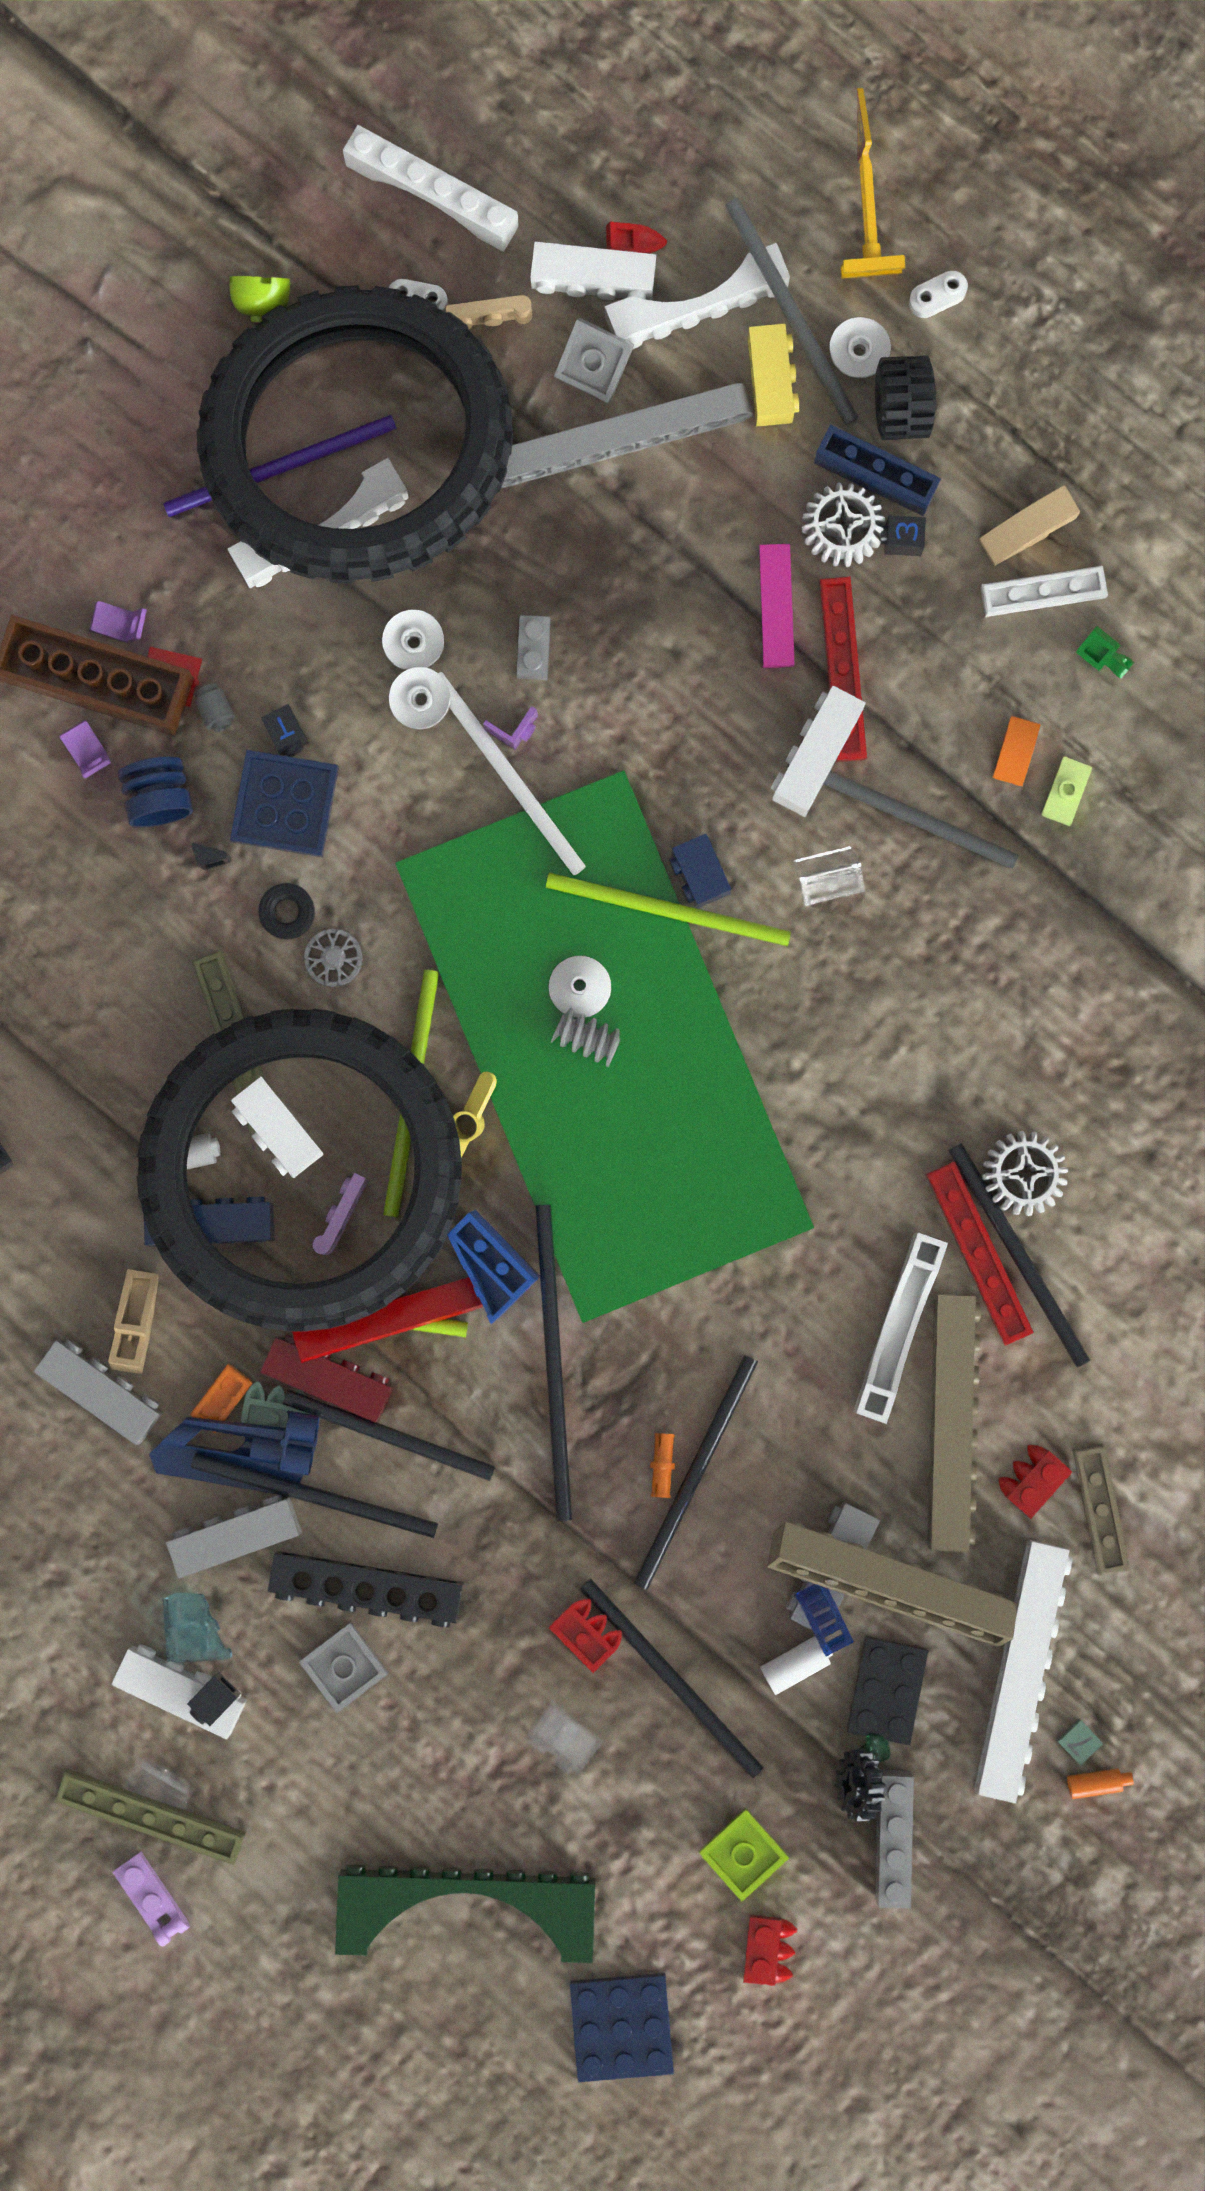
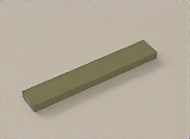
[192,951,266,1137]
[55,1769,246,1865]

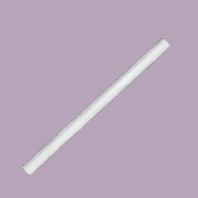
[438,672,586,875]

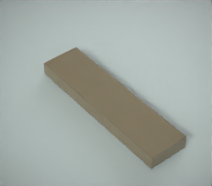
[1072,1444,1130,1576]

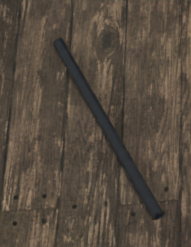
[535,1204,572,1521]

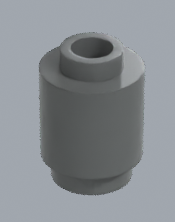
[194,683,235,732]

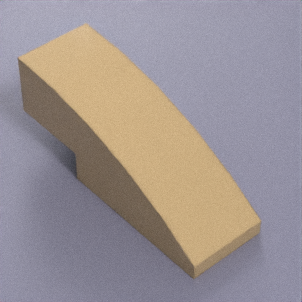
[979,485,1080,566]
[108,1269,159,1374]

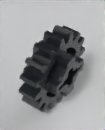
[835,1749,886,1822]

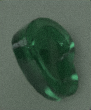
[859,1734,891,1763]

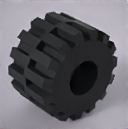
[875,355,936,440]

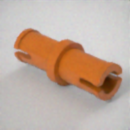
[650,1433,675,1498]

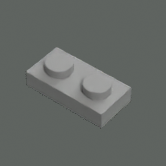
[517,615,551,680]

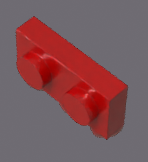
[998,1445,1072,1519]
[549,1599,622,1673]
[743,1915,798,1986]

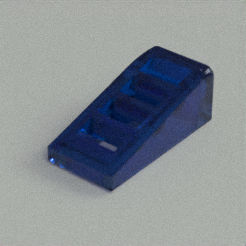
[795,1584,854,1657]

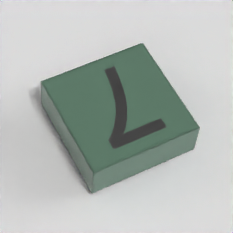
[1057,1719,1103,1766]

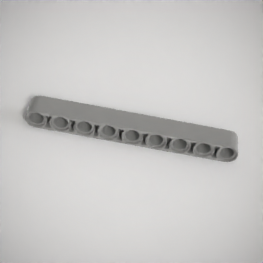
[501,383,753,488]

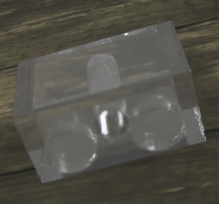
[527,1700,602,1776]

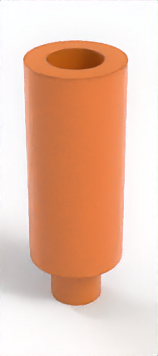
[1067,1768,1134,1799]

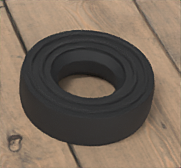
[258,883,315,939]

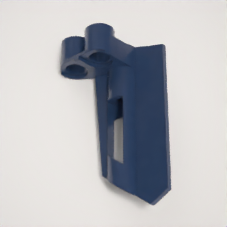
[149,1410,320,1496]

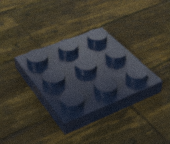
[230,750,339,858]
[570,1973,674,2083]

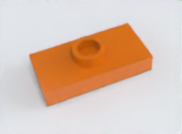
[190,1363,254,1433]

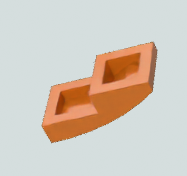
[992,715,1041,786]

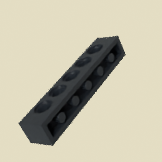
[267,1551,464,1627]

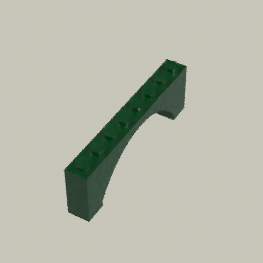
[335,1864,596,1964]

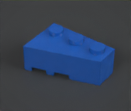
[447,1209,540,1324]

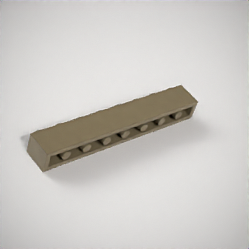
[928,1295,981,1552]
[767,1522,1018,1647]

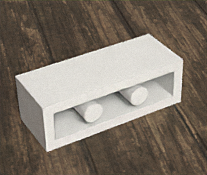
[231,1077,324,1178]

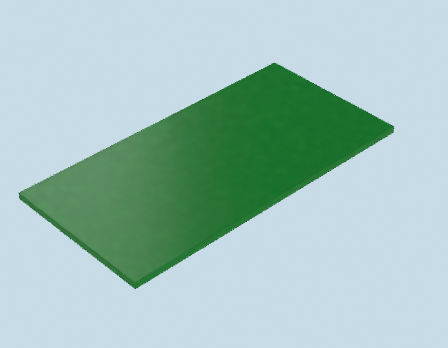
[395,770,814,1323]

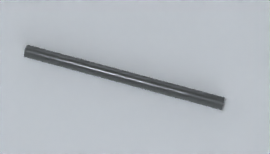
[725,197,858,425]
[787,763,1019,869]

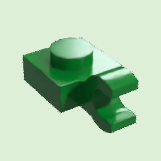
[1076,626,1134,679]

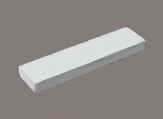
[980,566,1108,617]

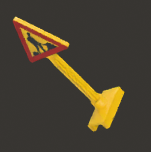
[840,88,905,279]

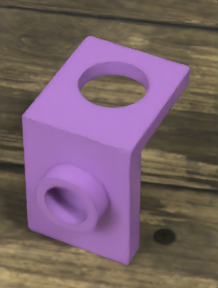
[89,601,147,643]
[483,706,538,750]
[59,720,111,779]

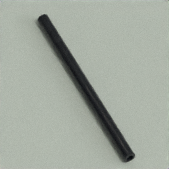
[948,1143,1090,1368]
[634,1355,758,1590]
[191,1453,438,1538]
[580,1578,764,1778]

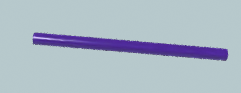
[163,415,397,517]

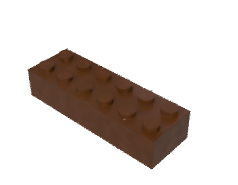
[0,614,194,736]

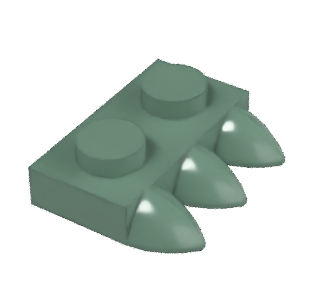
[240,1381,307,1428]

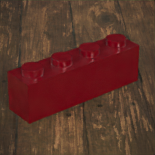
[260,1334,394,1423]

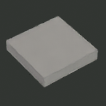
[554,318,635,403]
[299,1622,389,1713]

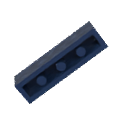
[814,424,941,517]
[144,1197,275,1247]

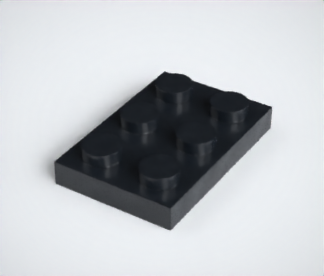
[847,1636,929,1745]

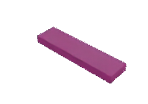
[759,544,794,668]

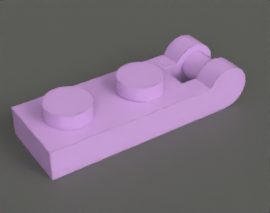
[313,1173,369,1255]
[112,1851,190,1947]

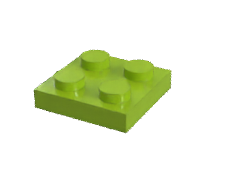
[699,1807,789,1902]

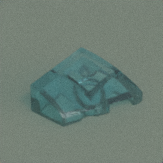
[163,1593,232,1662]

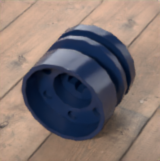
[118,757,193,827]

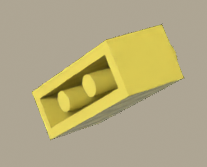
[747,324,799,427]

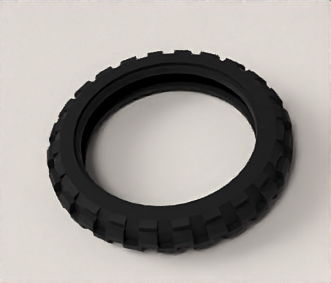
[196,285,513,584]
[136,1008,462,1331]

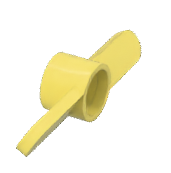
[453,1072,497,1158]

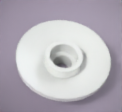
[829,317,891,378]
[382,610,444,670]
[389,667,450,729]
[549,956,611,1018]

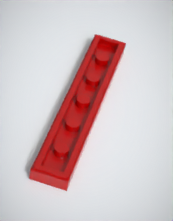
[819,576,867,762]
[925,1161,1034,1346]
[292,1277,483,1363]

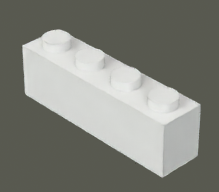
[530,242,656,301]
[771,686,866,817]
[111,1644,247,1740]

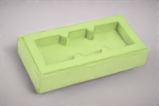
[1041,756,1093,826]

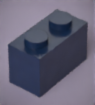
[669,833,732,909]

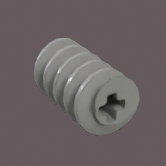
[551,1008,621,1067]

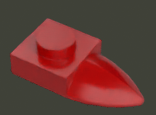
[606,221,667,254]

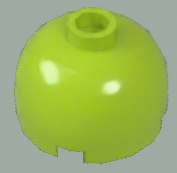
[230,276,290,323]

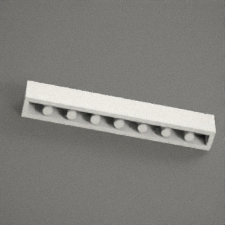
[974,1539,1072,1803]

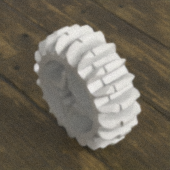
[802,482,885,567]
[982,1131,1068,1216]

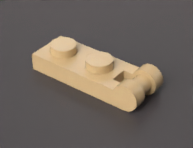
[445,295,532,329]

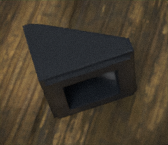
[192,843,232,870]

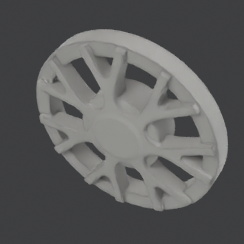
[304,929,363,987]

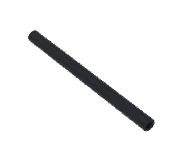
[282,1390,495,1481]

